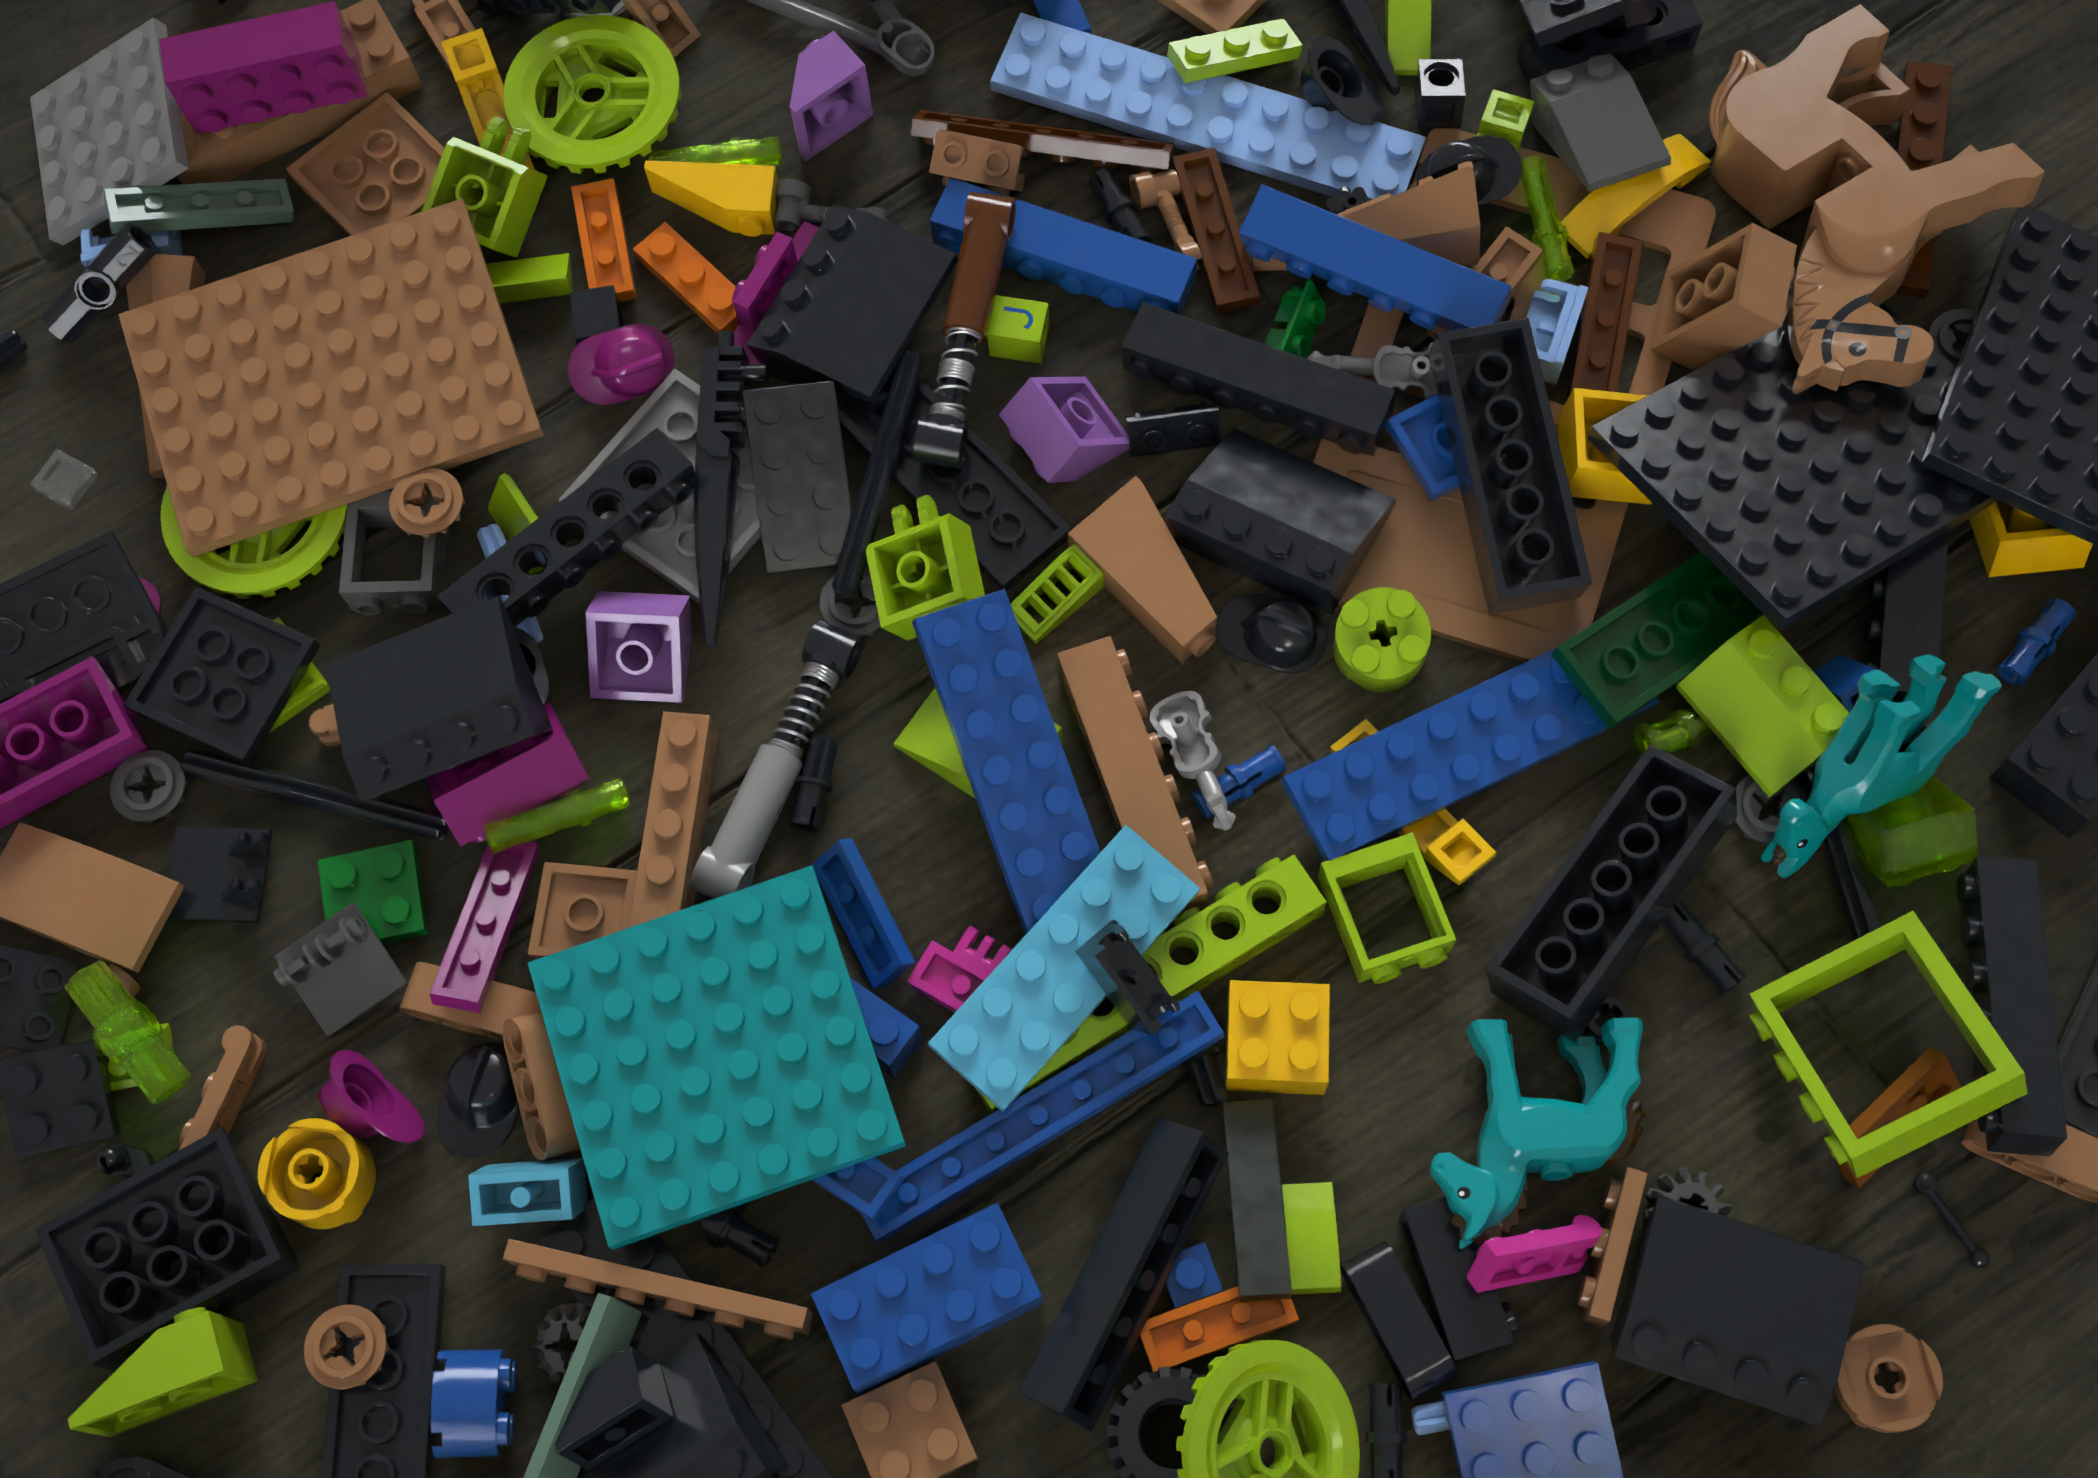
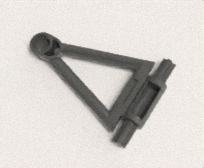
[745,0,935,77]

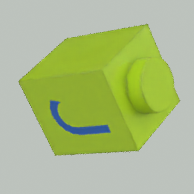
[987,295,1050,364]

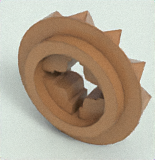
[389,468,465,540]
[304,1305,389,1390]

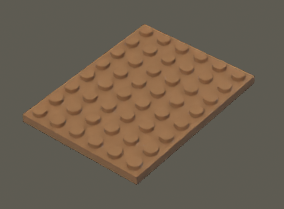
[118,198,544,557]

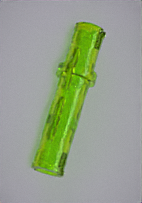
[649,136,782,165]
[1520,155,1574,282]
[482,778,630,855]

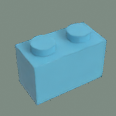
[468,1158,588,1226]

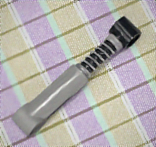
[690,620,864,899]

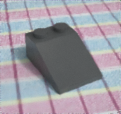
[1530,53,1671,192]

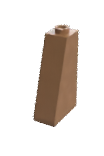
[1068,476,1217,664]

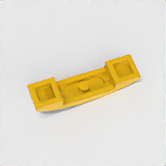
[441,28,535,170]
[1556,134,1712,259]
[1330,719,1496,885]

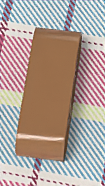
[399,962,541,1042]
[502,1011,581,1160]
[1962,1119,2098,1203]

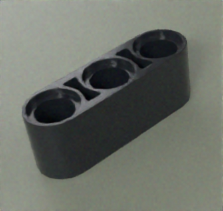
[1340,1241,1458,1400]

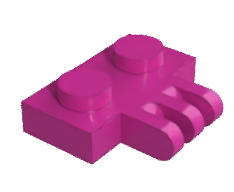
[907,926,1012,1013]

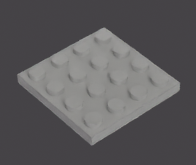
[30,18,189,246]
[559,369,761,604]

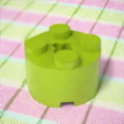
[1333,587,1431,693]

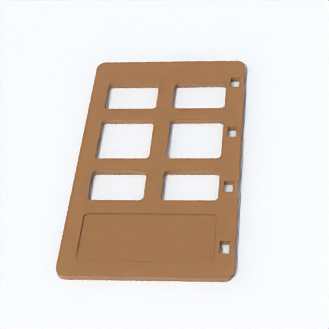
[1313,128,1716,663]

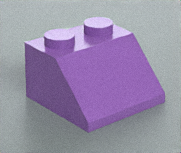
[789,30,873,162]
[999,376,1130,483]
[585,591,692,703]

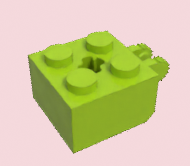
[421,117,548,258]
[865,495,985,641]

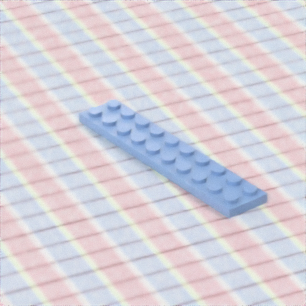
[990,13,1426,199]

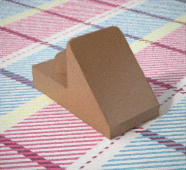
[621,0,701,58]

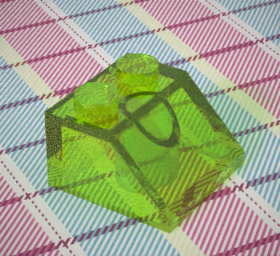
[1846,776,1978,888]

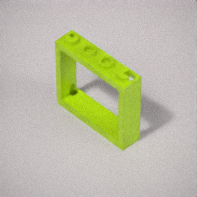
[1748,911,2028,1178]

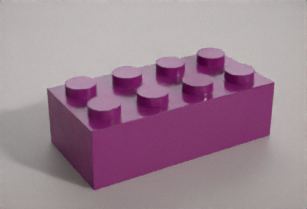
[159,1,368,134]

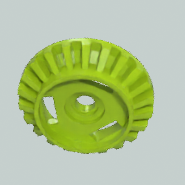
[503,15,682,174]
[160,486,347,599]
[1176,1340,1360,1478]

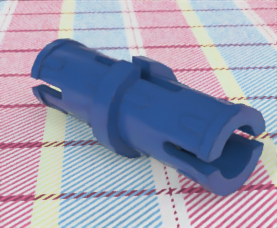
[1997,598,2076,687]
[1190,744,1287,819]

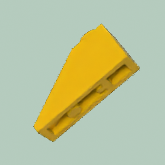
[644,160,778,237]

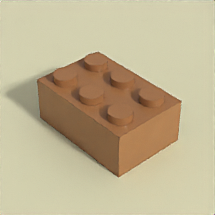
[1650,223,1797,371]

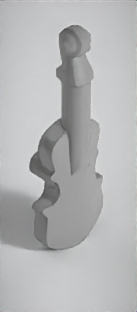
[1307,342,1438,399]
[1150,691,1236,831]

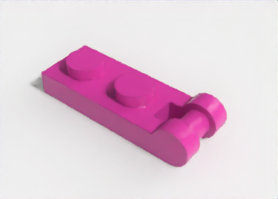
[1466,1215,1602,1293]

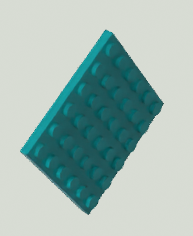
[528,865,906,1250]

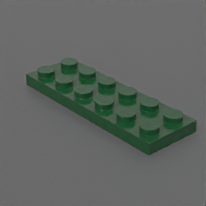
[1551,552,1770,729]

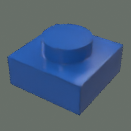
[1165,1242,1223,1309]

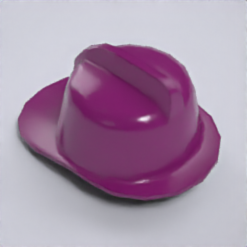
[567,323,675,405]
[317,1050,425,1143]

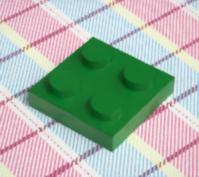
[318,840,429,944]

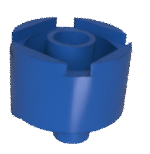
[431,1349,517,1458]

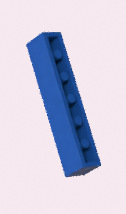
[930,178,1197,315]
[1239,184,1511,331]

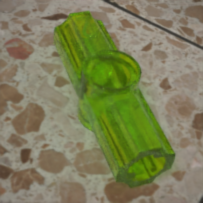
[64,961,192,1104]

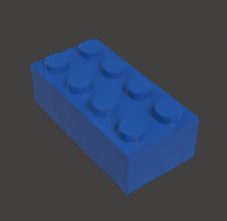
[811,1203,1044,1395]

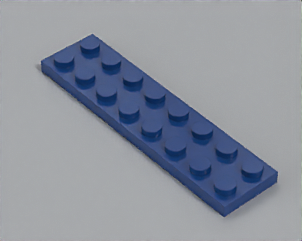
[912,589,1101,935]
[1281,649,1659,862]

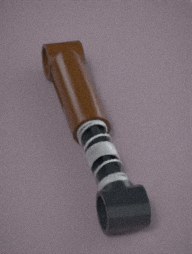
[913,192,1016,469]

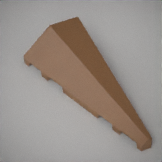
[1251,161,1480,271]
[126,254,206,479]

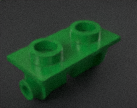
[1264,280,1326,359]

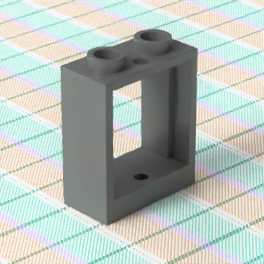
[339,490,449,615]

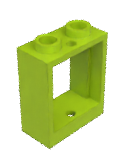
[1318,832,1456,984]

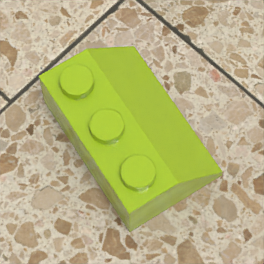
[1676,615,1849,798]

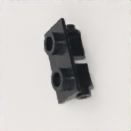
[1125,401,1220,457]

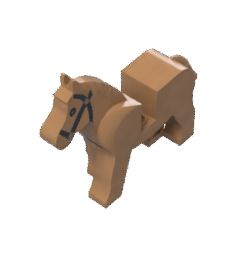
[1709,4,2045,394]

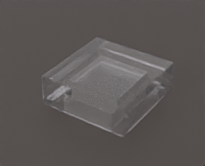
[30,449,98,510]

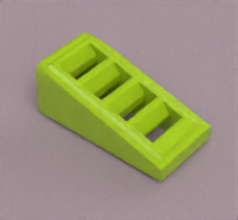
[1011,544,1104,645]

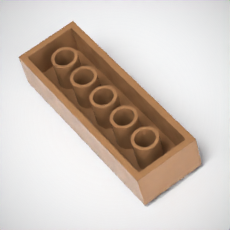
[177,0,423,184]

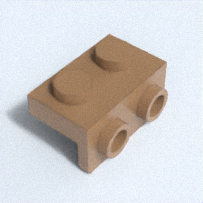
[929,129,1026,197]

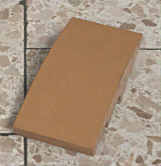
[0,822,185,973]

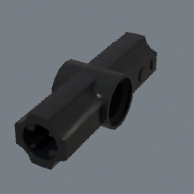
[41,223,159,343]

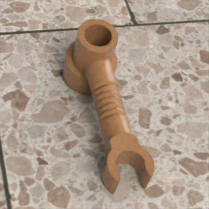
[1129,169,1202,270]

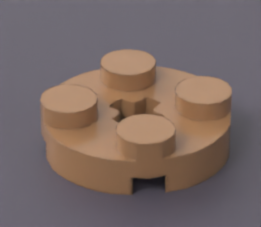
[1834,1324,1943,1433]

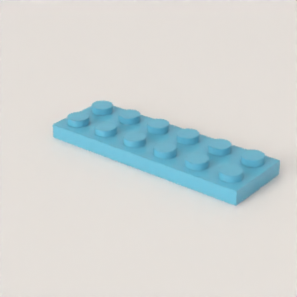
[928,825,1200,1112]

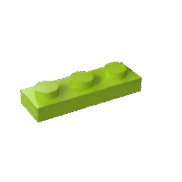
[1167,19,1303,83]

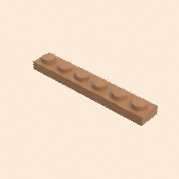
[503,1239,814,1340]

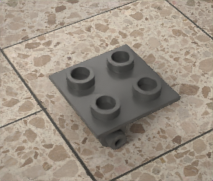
[273,902,408,1037]

